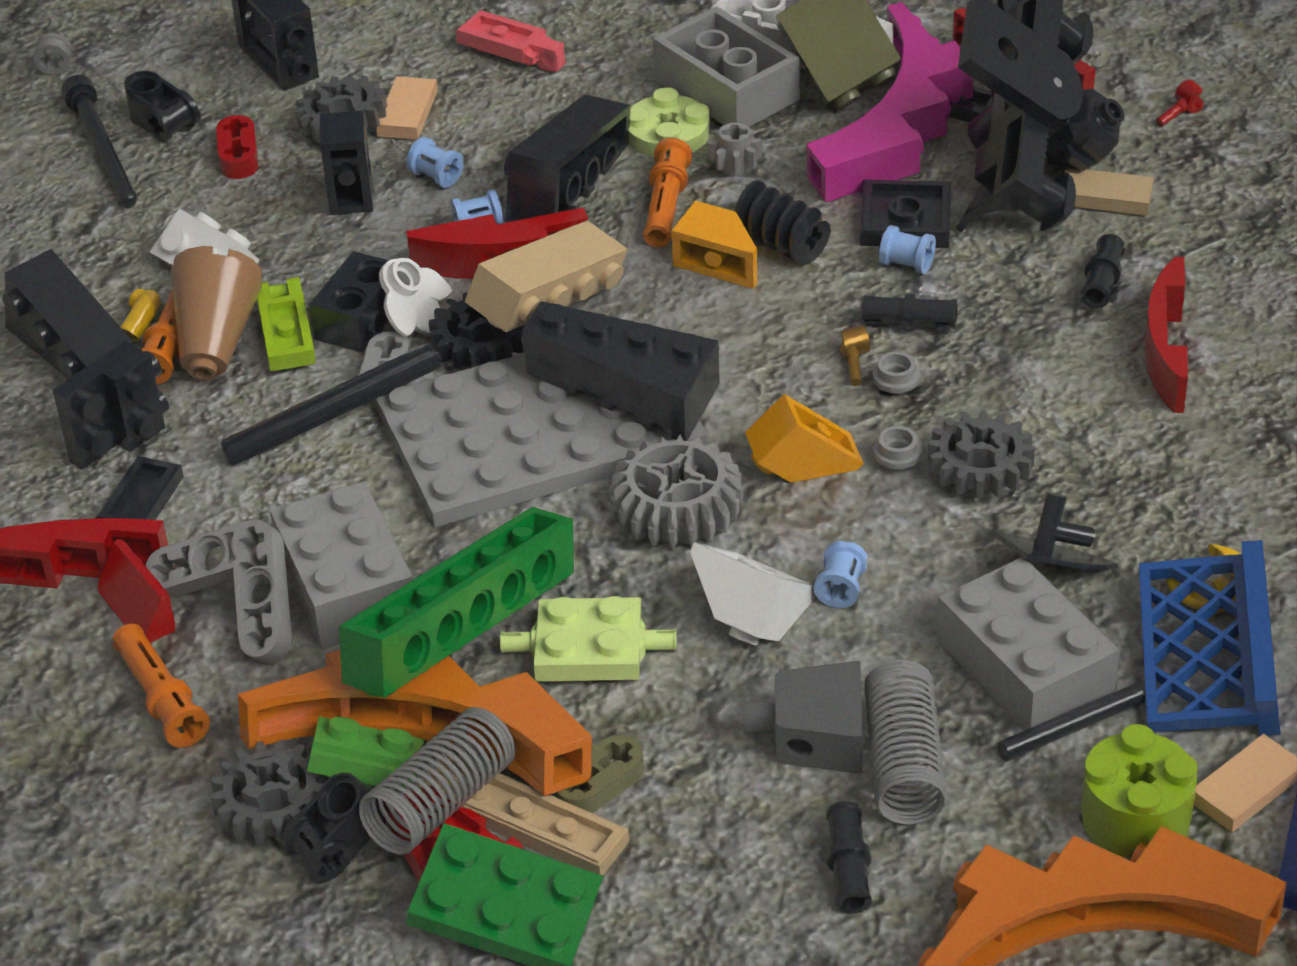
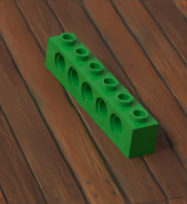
[339,507,574,698]

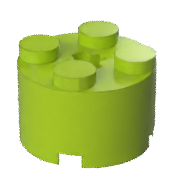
[1081,724,1198,858]

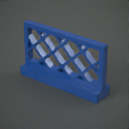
[1139,540,1281,736]

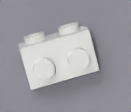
[150,208,260,267]

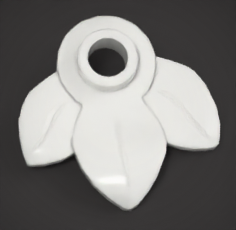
[379,258,452,337]

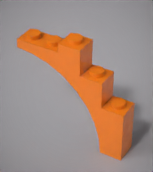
[238,650,592,796]
[918,826,1287,966]

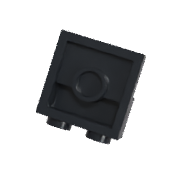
[53,341,169,470]

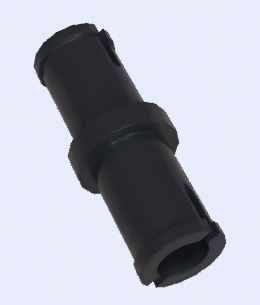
[1080,234,1125,309]
[862,293,958,331]
[826,801,872,914]

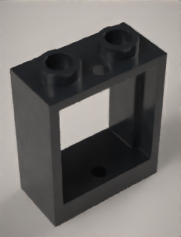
[231,0,319,91]

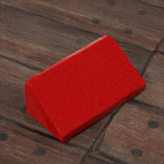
[97,538,176,643]

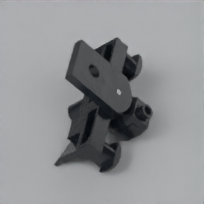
[956,0,1124,232]

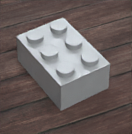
[653,6,800,127]
[269,481,413,650]
[937,557,1120,730]

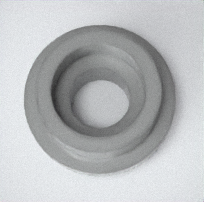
[873,351,920,394]
[873,426,922,470]

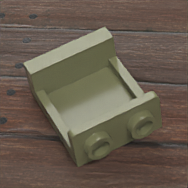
[775,0,901,109]

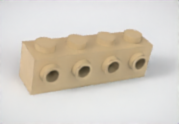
[465,220,628,332]

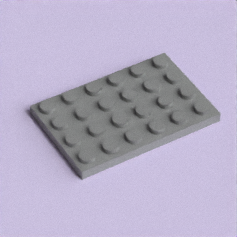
[375,322,708,528]

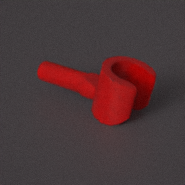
[1156,80,1203,127]

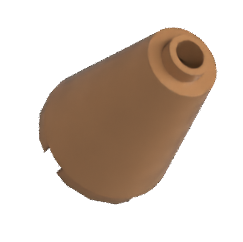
[171,246,262,380]

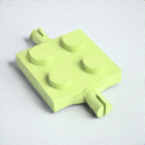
[500,596,677,681]

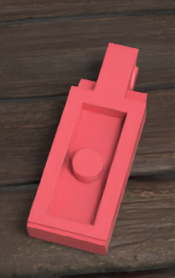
[455,10,566,72]

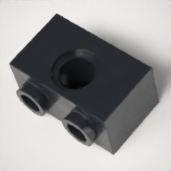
[320,110,373,215]

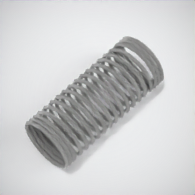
[865,660,947,824]
[359,707,516,855]

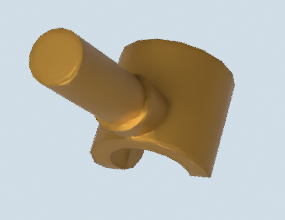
[840,326,870,386]

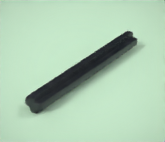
[221,344,440,465]

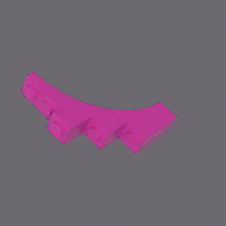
[806,2,974,202]

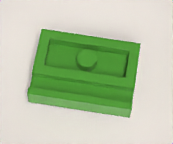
[307,716,424,791]

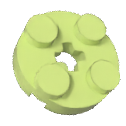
[628,87,710,157]

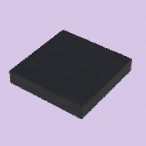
[860,179,951,248]

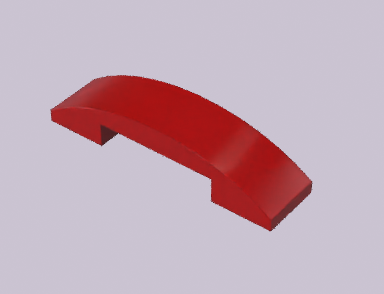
[1144,257,1188,413]

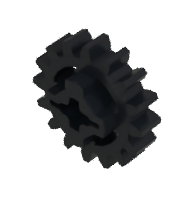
[429,292,526,369]

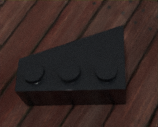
[2,249,133,380]

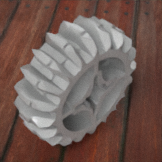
[610,434,743,550]

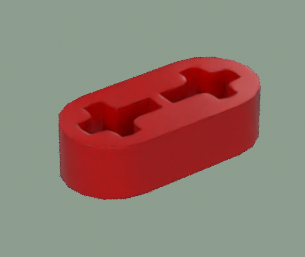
[216,115,259,179]

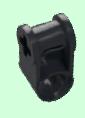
[124,71,200,143]
[281,773,390,883]

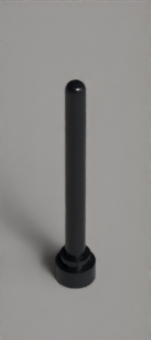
[61,75,137,207]

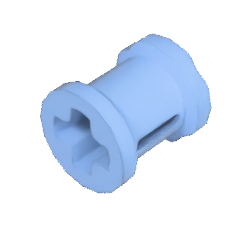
[406,137,464,188]
[450,189,503,224]
[879,225,936,274]
[813,541,868,608]

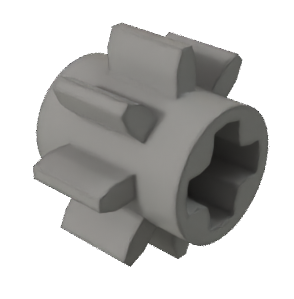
[708,122,762,177]

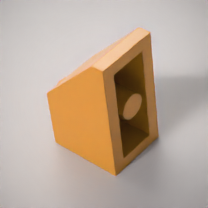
[671,201,758,289]
[745,394,864,483]

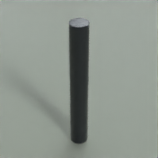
[997,684,1145,761]

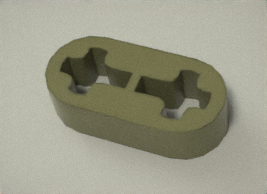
[555,735,644,813]

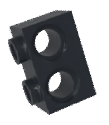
[309,251,389,353]

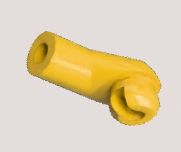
[121,288,161,342]

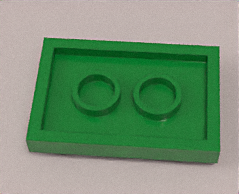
[405,823,603,966]

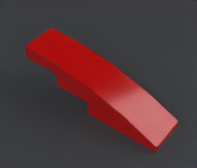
[0,518,168,589]

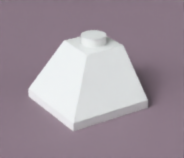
[690,542,816,646]

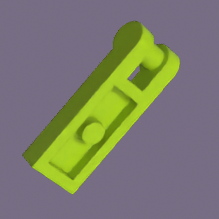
[257,277,316,371]

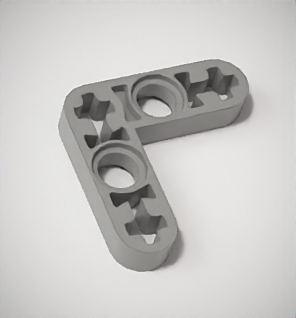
[145,519,292,664]

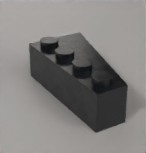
[504,94,631,222]
[523,301,720,441]

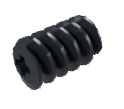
[734,180,831,264]

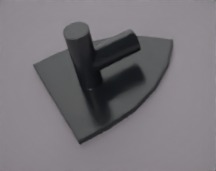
[993,492,1118,570]

